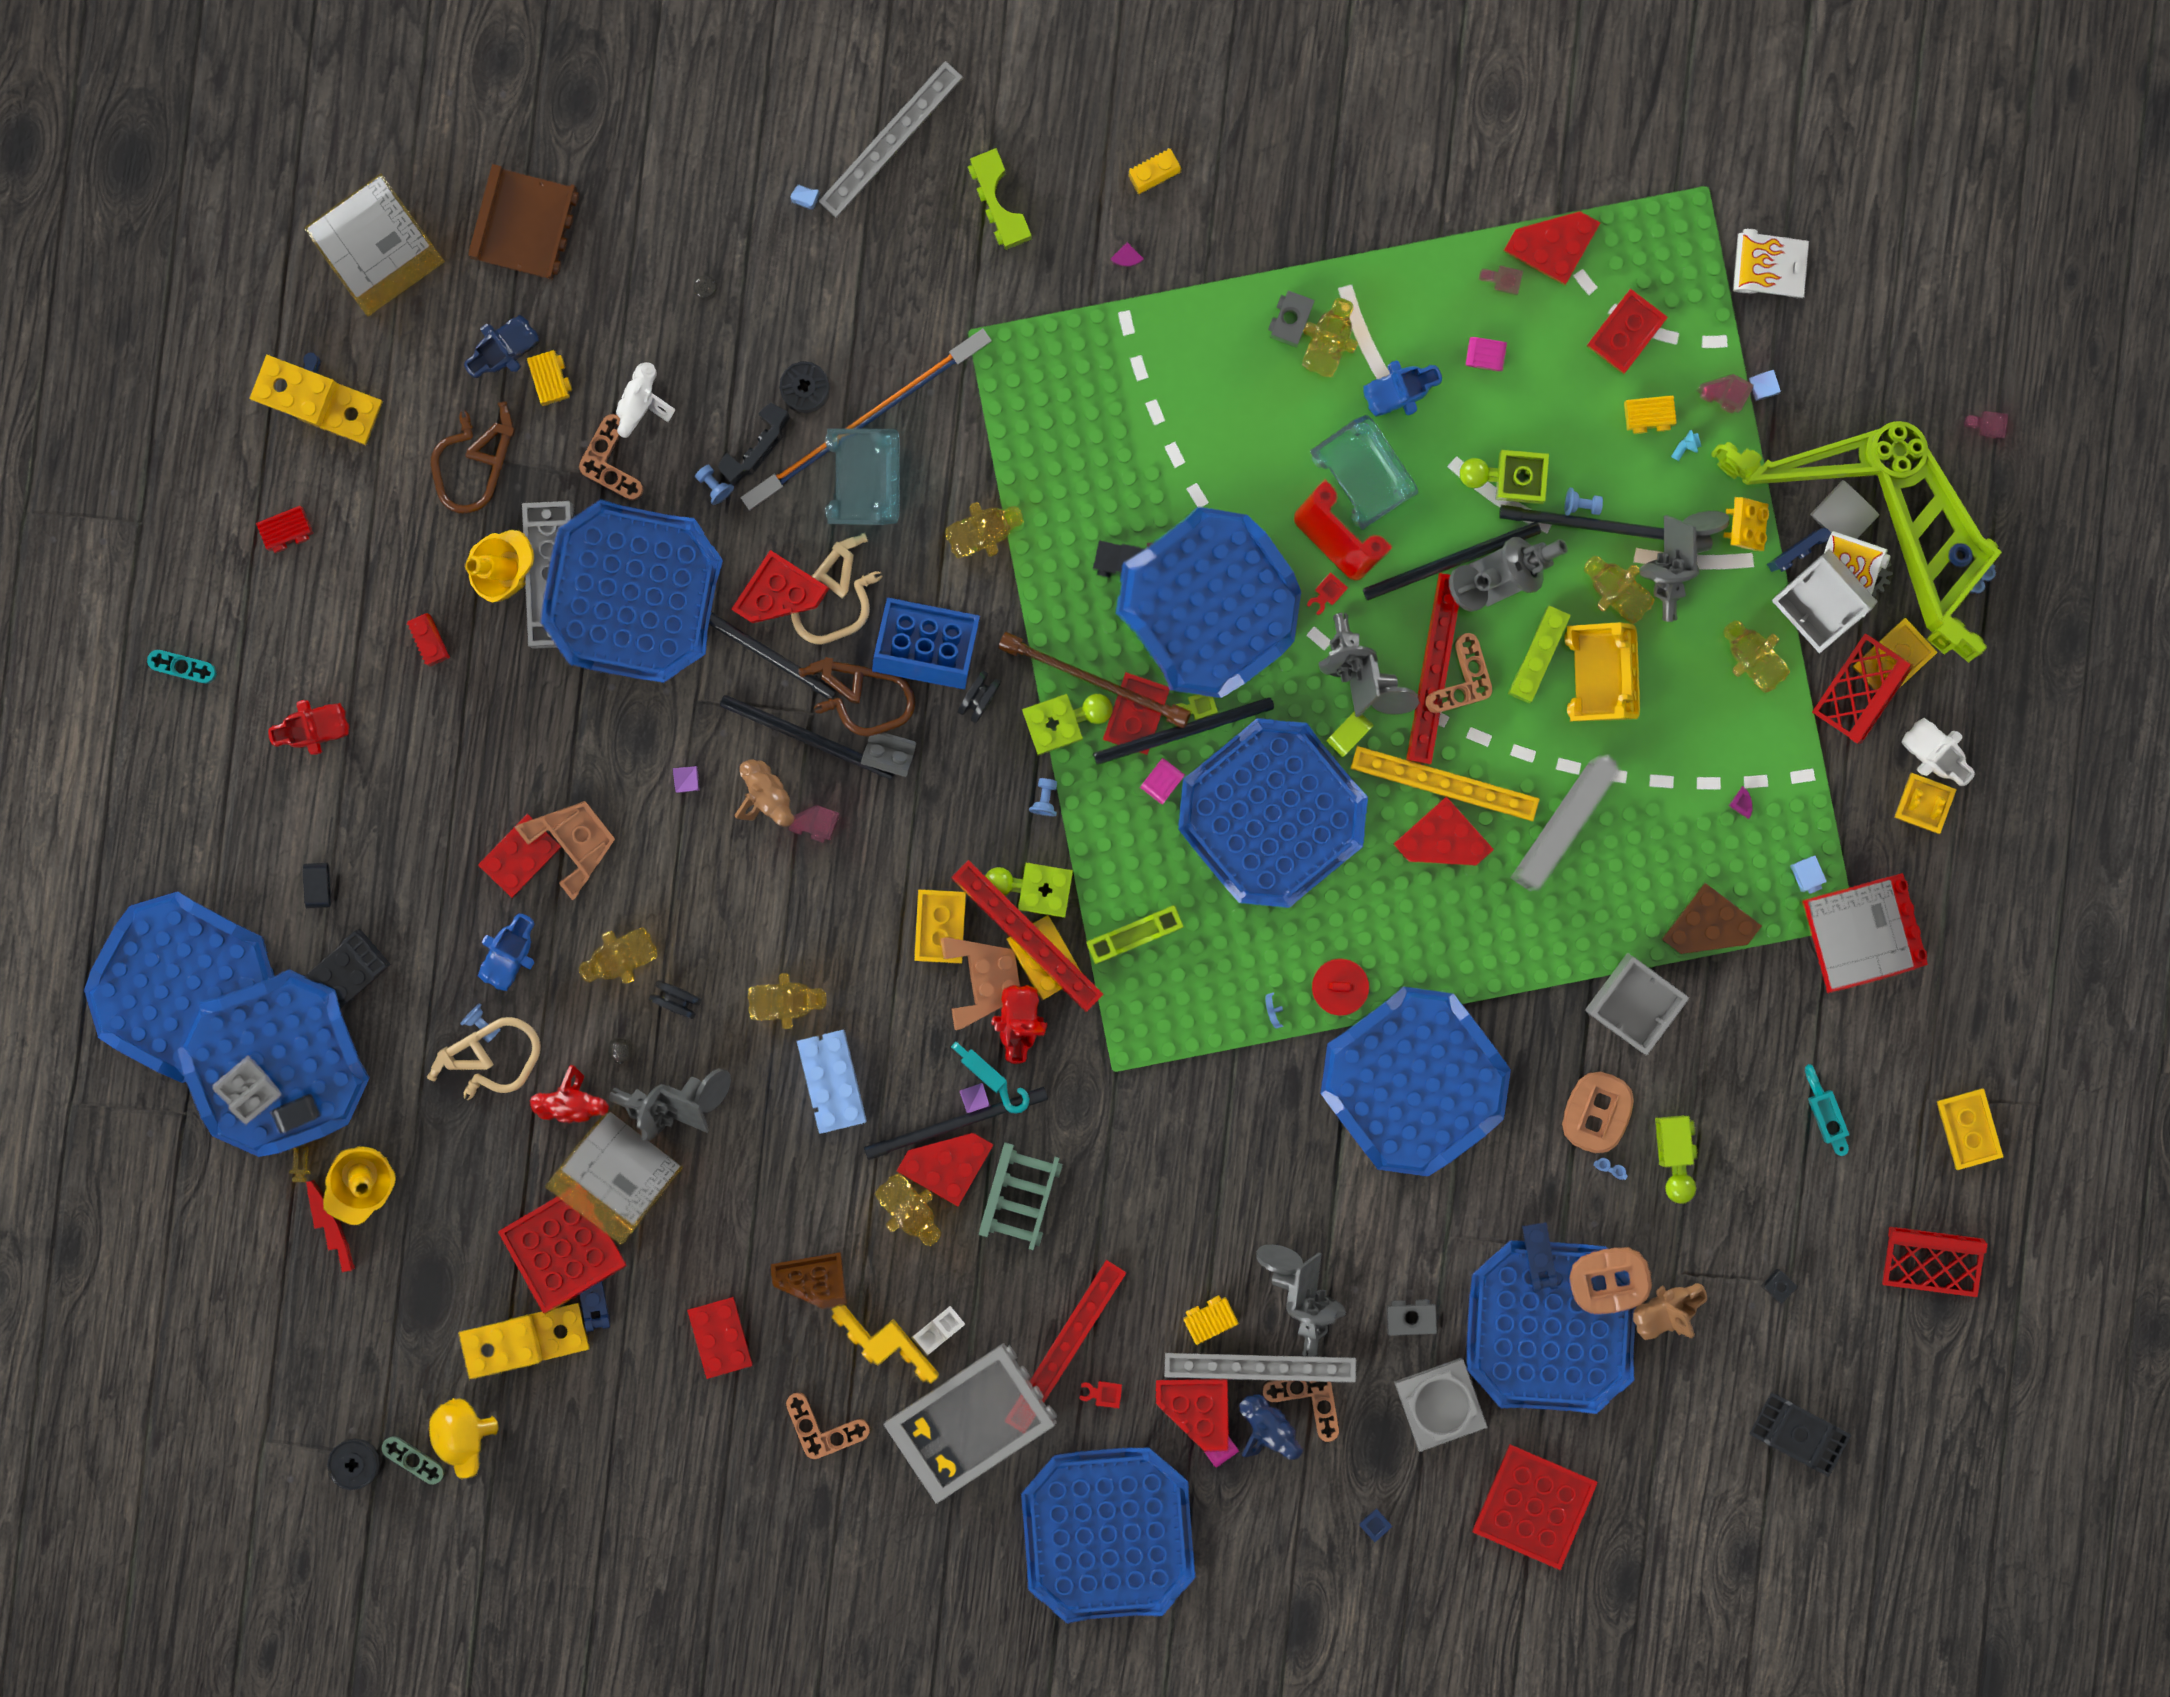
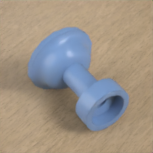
[695,465,734,505]
[1564,487,1603,516]
[1029,778,1057,816]
[460,1003,501,1043]

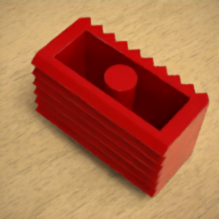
[256,506,314,553]
[406,613,450,666]

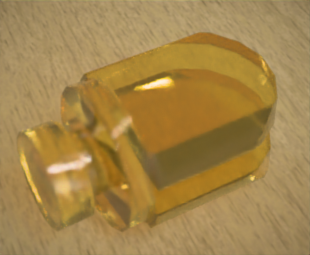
[289,1146,311,1182]

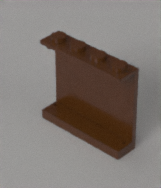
[468,164,579,280]

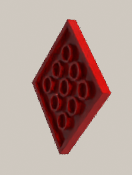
[498,1184,627,1314]
[1472,1444,1598,1570]

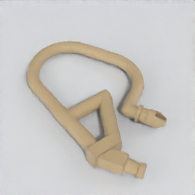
[791,533,882,644]
[427,1017,540,1100]

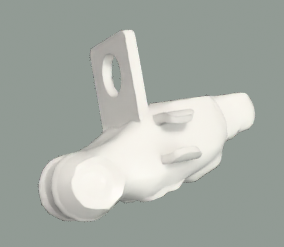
[616,362,675,438]
[1902,718,1975,786]

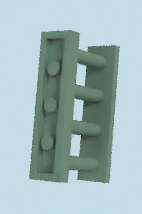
[978,1142,1063,1250]

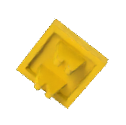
[1723,497,1769,551]
[1894,773,1957,834]

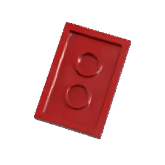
[1586,288,1668,374]
[1103,672,1170,755]
[478,814,562,898]
[687,1297,753,1379]

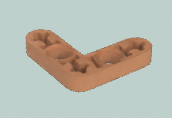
[579,414,643,500]
[1426,633,1492,713]
[1263,1380,1339,1442]
[786,1392,870,1459]

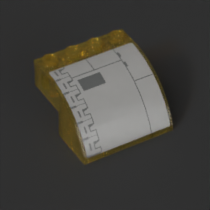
[304,173,445,317]
[545,1110,684,1245]

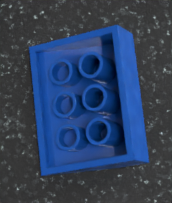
[872,598,980,690]

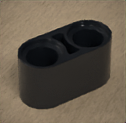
[303,862,331,909]
[270,1094,321,1134]

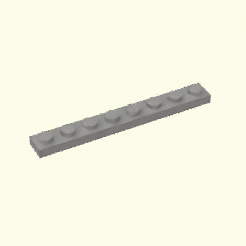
[819,61,963,218]
[1165,1353,1356,1383]

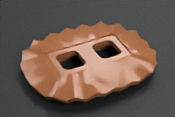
[1562,1072,1634,1154]
[1569,1247,1652,1314]

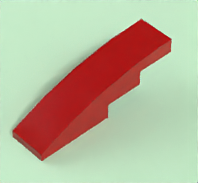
[306,1180,355,1272]

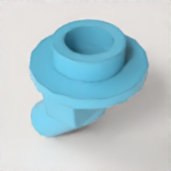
[1671,430,1701,461]

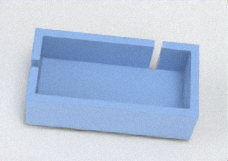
[797,1030,867,1134]

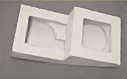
[912,1306,965,1356]

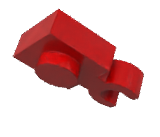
[1307,572,1348,616]
[1080,1381,1122,1408]

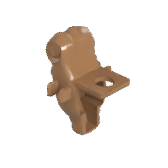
[735,759,795,827]
[1633,1283,1707,1340]

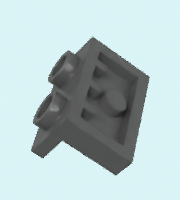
[861,732,917,777]

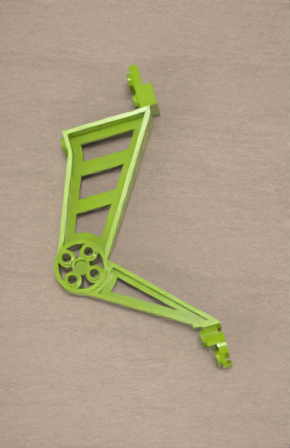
[1711,421,2002,662]

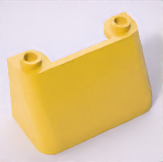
[1564,622,1640,721]

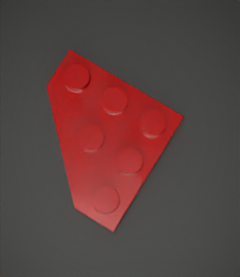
[1504,211,1600,285]
[731,550,830,623]
[1393,796,1494,866]
[897,1133,994,1206]
[1156,1379,1229,1452]

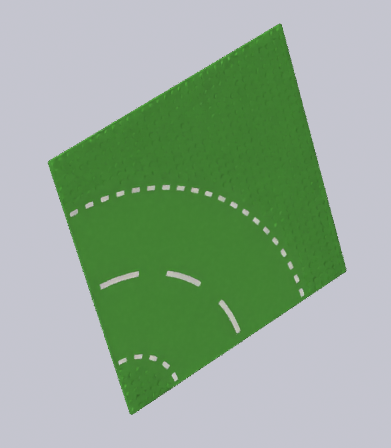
[968,187,1849,1072]

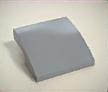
[1810,480,1879,539]
[213,1056,281,1125]

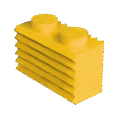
[1129,148,1181,194]
[527,350,572,406]
[1624,395,1676,434]
[1183,1295,1239,1345]

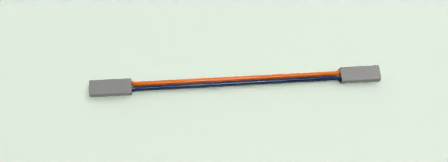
[740,328,992,510]

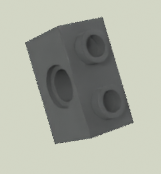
[1268,290,1315,348]
[1386,1299,1437,1336]

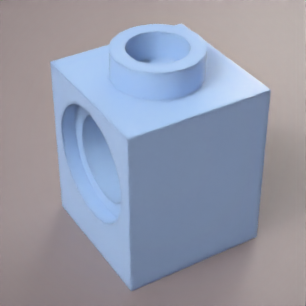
[1790,856,1827,894]

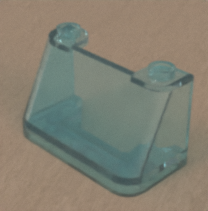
[1310,415,1418,530]
[825,428,899,525]

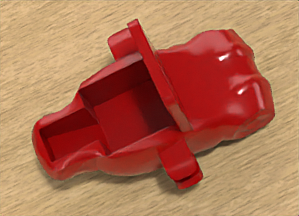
[268,700,349,755]
[991,985,1047,1064]
[530,1065,609,1123]

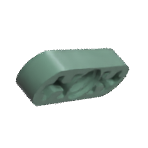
[382,1436,445,1484]

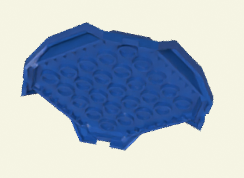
[541,500,723,683]
[1116,507,1301,698]
[1178,718,1368,908]
[84,892,274,1083]
[177,969,370,1157]
[1320,986,1511,1176]
[1466,1240,1636,1414]
[1021,1448,1195,1623]

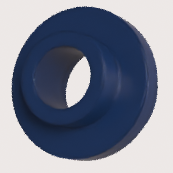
[1948,543,1973,567]

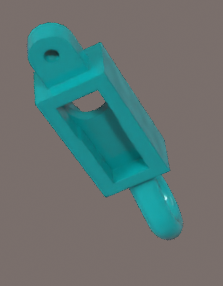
[951,1041,1030,1114]
[1805,1064,1849,1156]

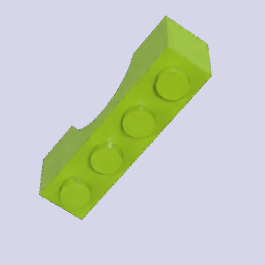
[968,148,1032,250]
[1508,606,1571,703]
[1086,905,1183,964]

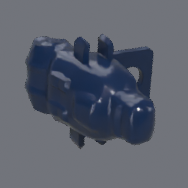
[464,315,540,378]
[1240,1395,1303,1460]

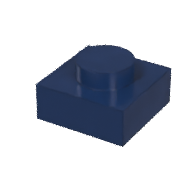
[1359,1508,1393,1542]

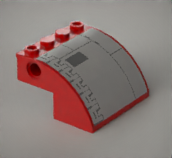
[1803,873,1928,993]

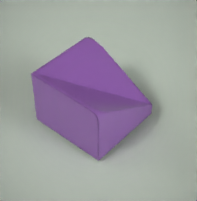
[673,766,700,793]
[960,1083,990,1113]

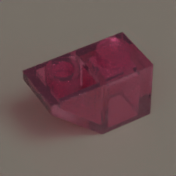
[1696,374,1754,414]
[788,805,840,843]

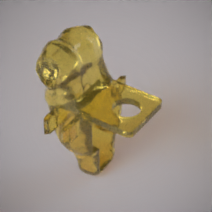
[1302,298,1358,377]
[945,502,1023,559]
[1584,556,1655,624]
[1723,620,1790,693]
[579,927,658,984]
[747,973,827,1029]
[874,1173,941,1246]

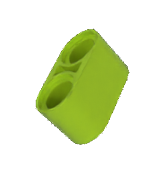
[1326,711,1374,757]

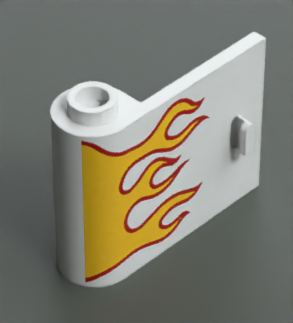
[1733,229,1809,298]
[1824,531,1890,617]

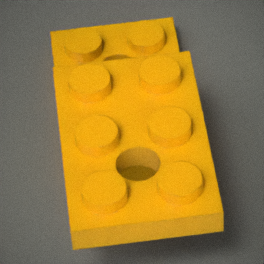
[249,354,383,445]
[459,1303,590,1379]
[832,1305,939,1383]

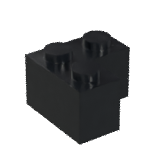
[1093,540,1145,580]

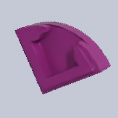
[1110,242,1144,266]
[1729,786,1753,819]

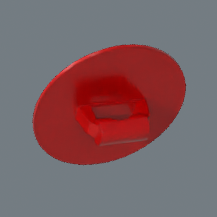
[1312,959,1369,1016]

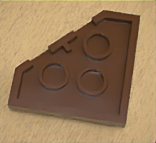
[1661,883,1762,954]
[770,1252,846,1308]

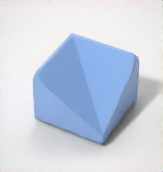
[790,185,820,210]
[1749,370,1781,401]

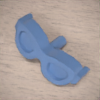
[1970,564,1996,594]
[1265,992,1283,1029]
[1593,1158,1627,1180]

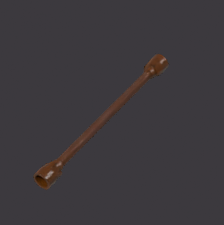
[998,632,1191,729]

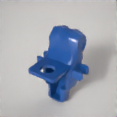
[1363,360,1442,417]
[478,914,535,991]

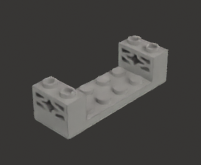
[522,501,574,649]

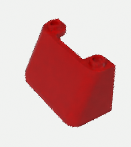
[1294,479,1393,581]

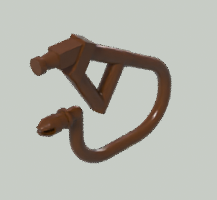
[430,401,515,513]
[798,657,915,736]

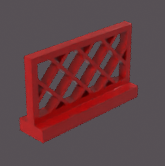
[1812,633,1915,744]
[1882,1226,1987,1297]

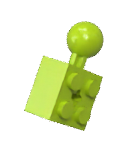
[1459,450,1549,504]
[1022,694,1113,756]
[985,863,1073,918]
[1655,1115,1697,1204]

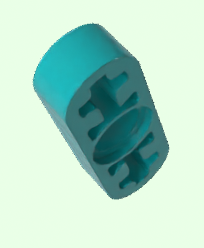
[147,650,216,684]

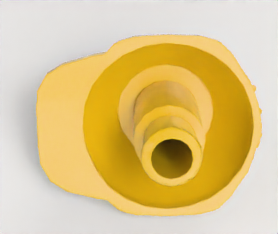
[465,530,534,602]
[323,1146,396,1225]
[429,1398,499,1478]

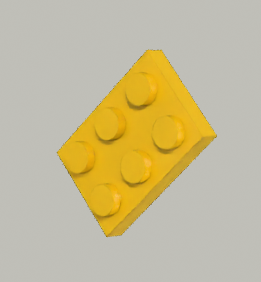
[1852,618,1938,690]
[914,890,966,963]
[1007,915,1080,1000]
[1937,1088,2003,1170]

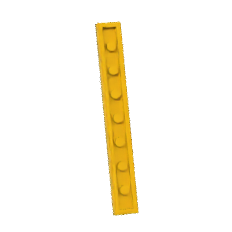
[1350,746,1540,822]

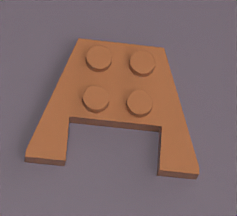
[515,801,615,900]
[940,937,1020,1030]

